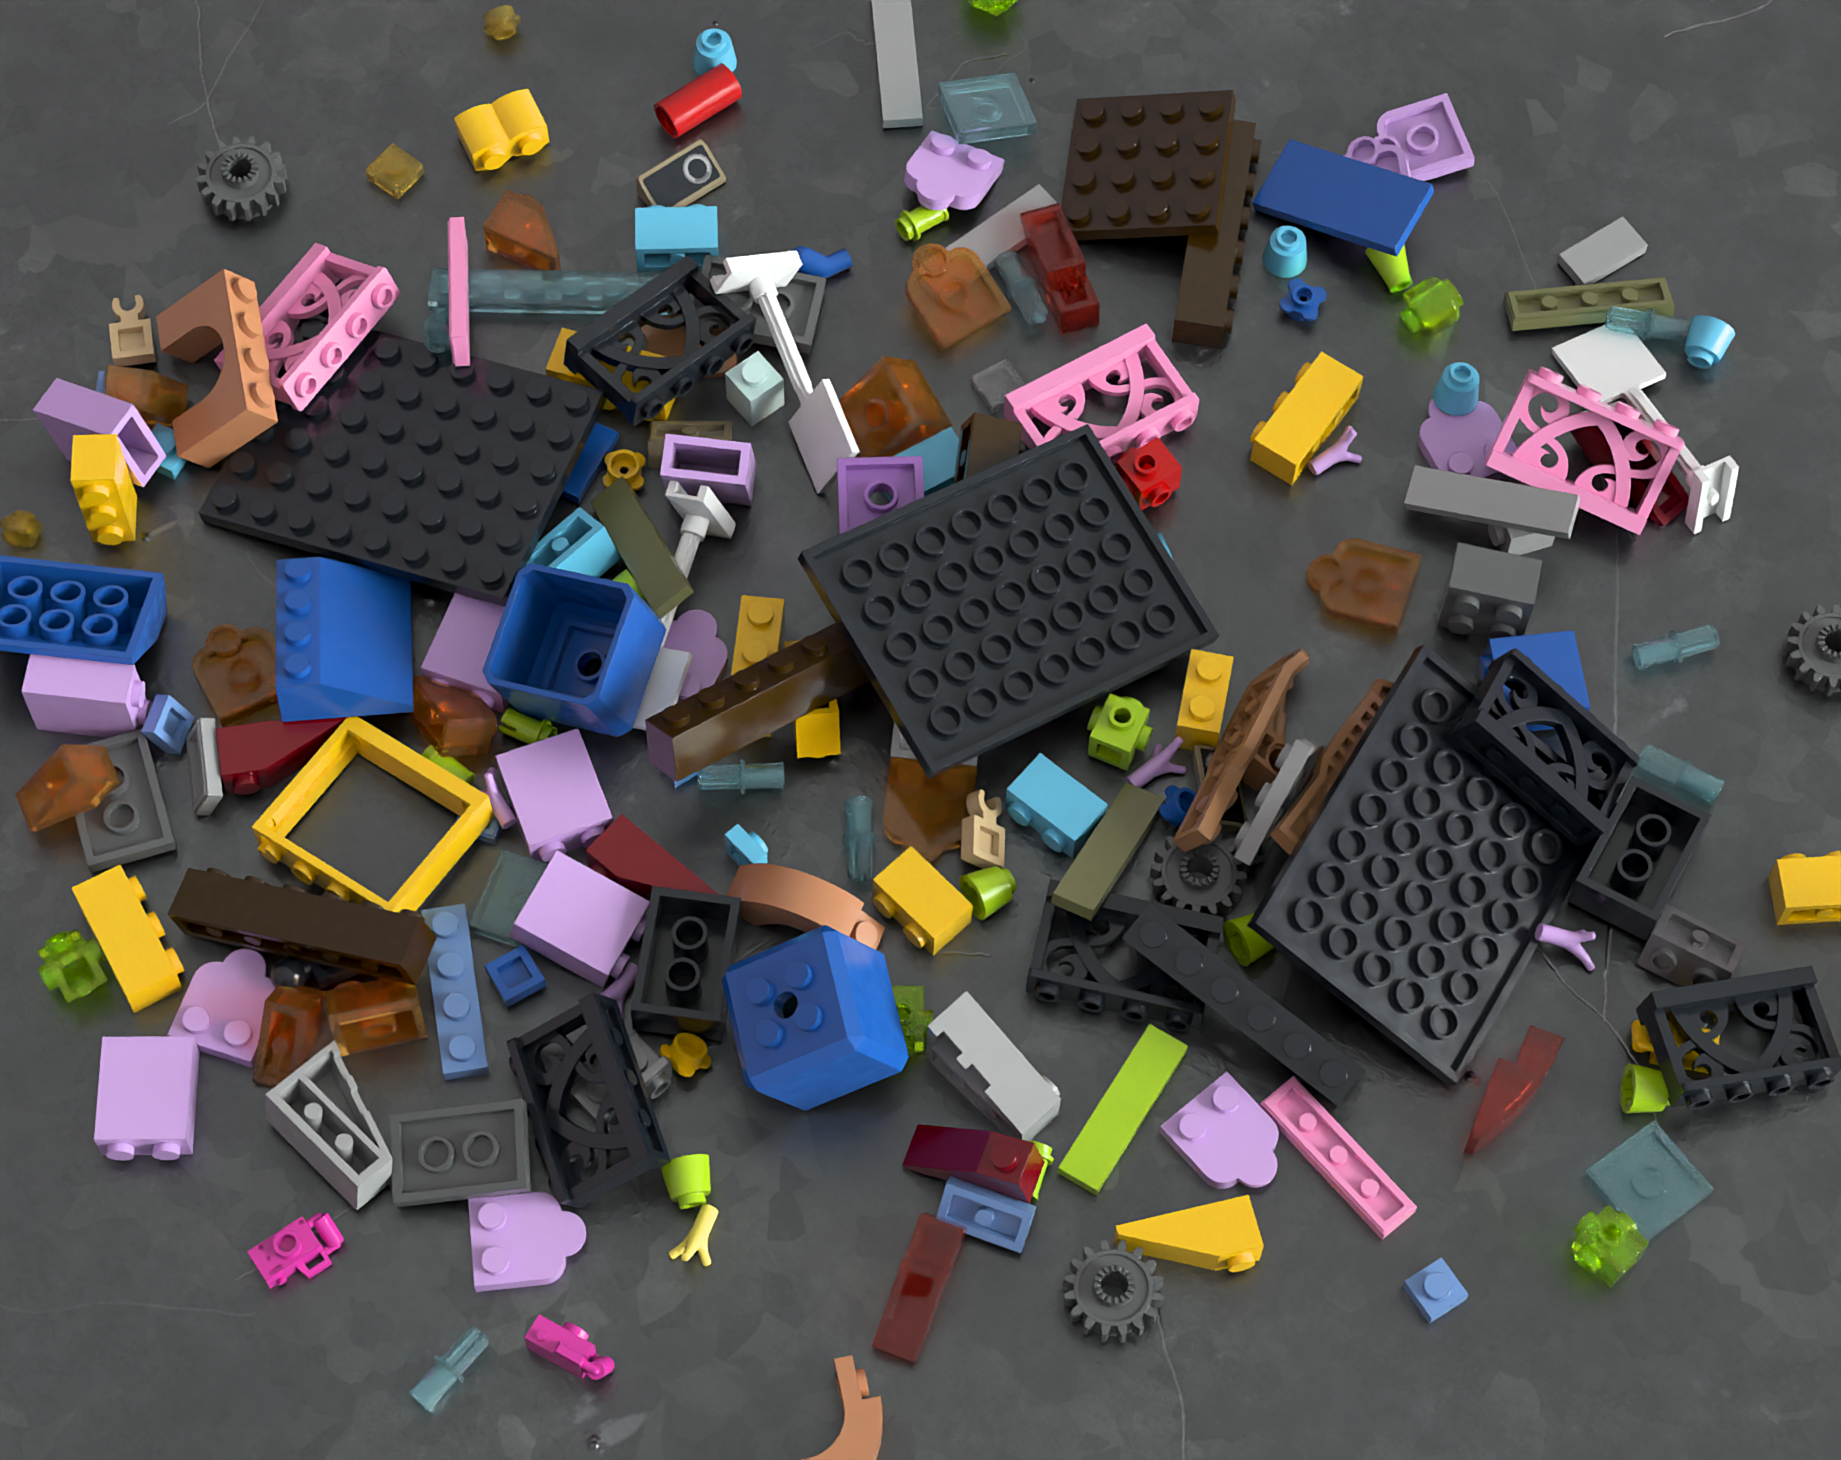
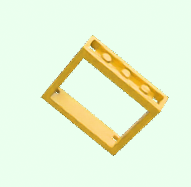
[252,716,494,913]

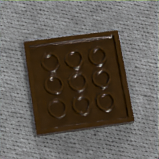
[1057,90,1236,241]

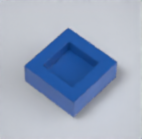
[484,944,546,1007]

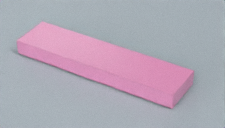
[448,217,470,367]
[1260,1076,1417,1240]

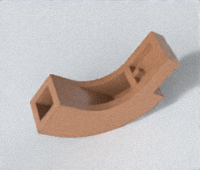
[726,863,886,950]
[802,1355,883,1460]

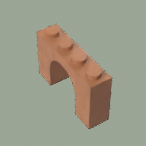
[156,269,278,468]

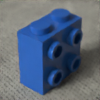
[1479,630,1590,731]

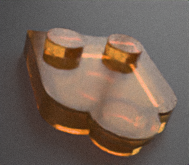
[905,243,1012,351]
[1307,538,1422,634]
[192,624,278,727]
[883,756,977,862]

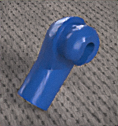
[792,246,853,279]

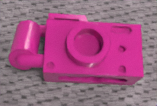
[247,1212,344,1289]
[524,1314,614,1380]

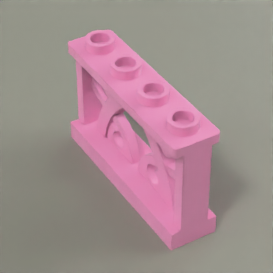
[214,243,400,411]
[1004,323,1200,466]
[1484,366,1685,535]

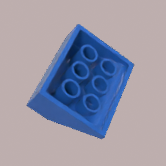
[0,555,167,665]
[275,557,414,722]

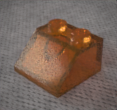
[839,356,952,457]
[325,978,428,1057]

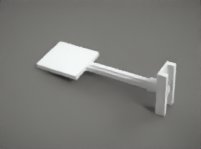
[710,250,860,494]
[1551,321,1739,534]
[632,480,736,730]

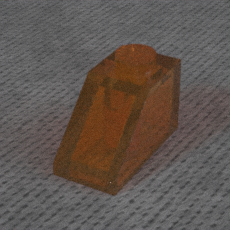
[483,190,562,280]
[102,365,188,426]
[407,676,497,757]
[15,744,120,831]
[252,984,325,1087]

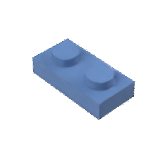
[935,1176,1037,1253]

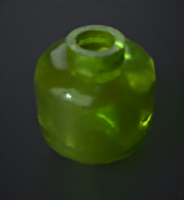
[1400,276,1464,337]

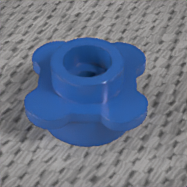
[1279,278,1327,321]
[1159,785,1197,827]

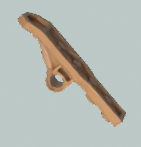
[1172,647,1310,852]
[1270,678,1394,855]

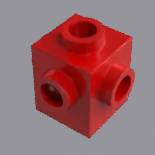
[1116,437,1182,510]

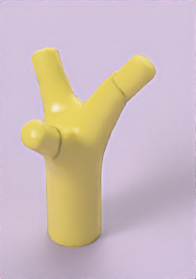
[668,1204,719,1266]

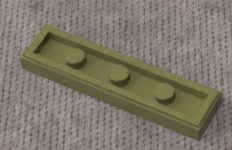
[1503,277,1675,331]
[590,476,694,618]
[1051,782,1165,921]

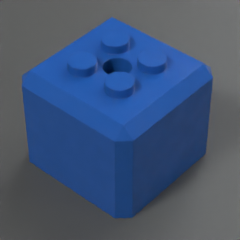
[482,563,666,737]
[722,925,909,1111]

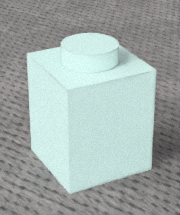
[725,351,784,426]

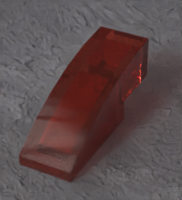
[1020,203,1100,334]
[1464,1025,1564,1155]
[872,1212,968,1362]

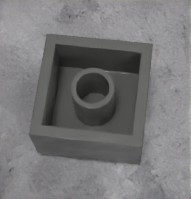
[1438,542,1543,639]

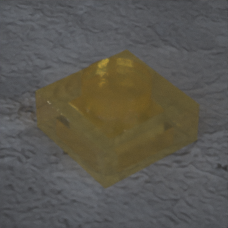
[366,143,424,200]

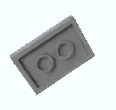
[1234,738,1325,866]

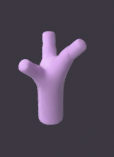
[1307,426,1362,476]
[1125,736,1186,788]
[480,767,517,829]
[1535,923,1596,971]
[600,962,638,1020]

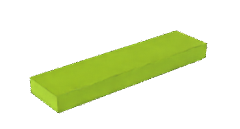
[1057,1024,1188,1196]

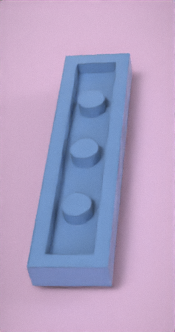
[421,903,489,1080]

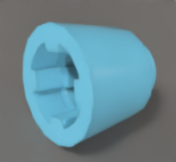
[692,28,737,76]
[1262,226,1307,278]
[1684,315,1735,369]
[1433,362,1479,416]

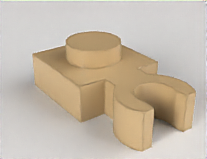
[109,295,157,368]
[961,789,1005,869]

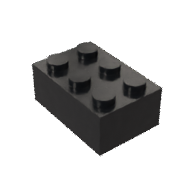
[1567,776,1712,941]
[630,886,742,1041]

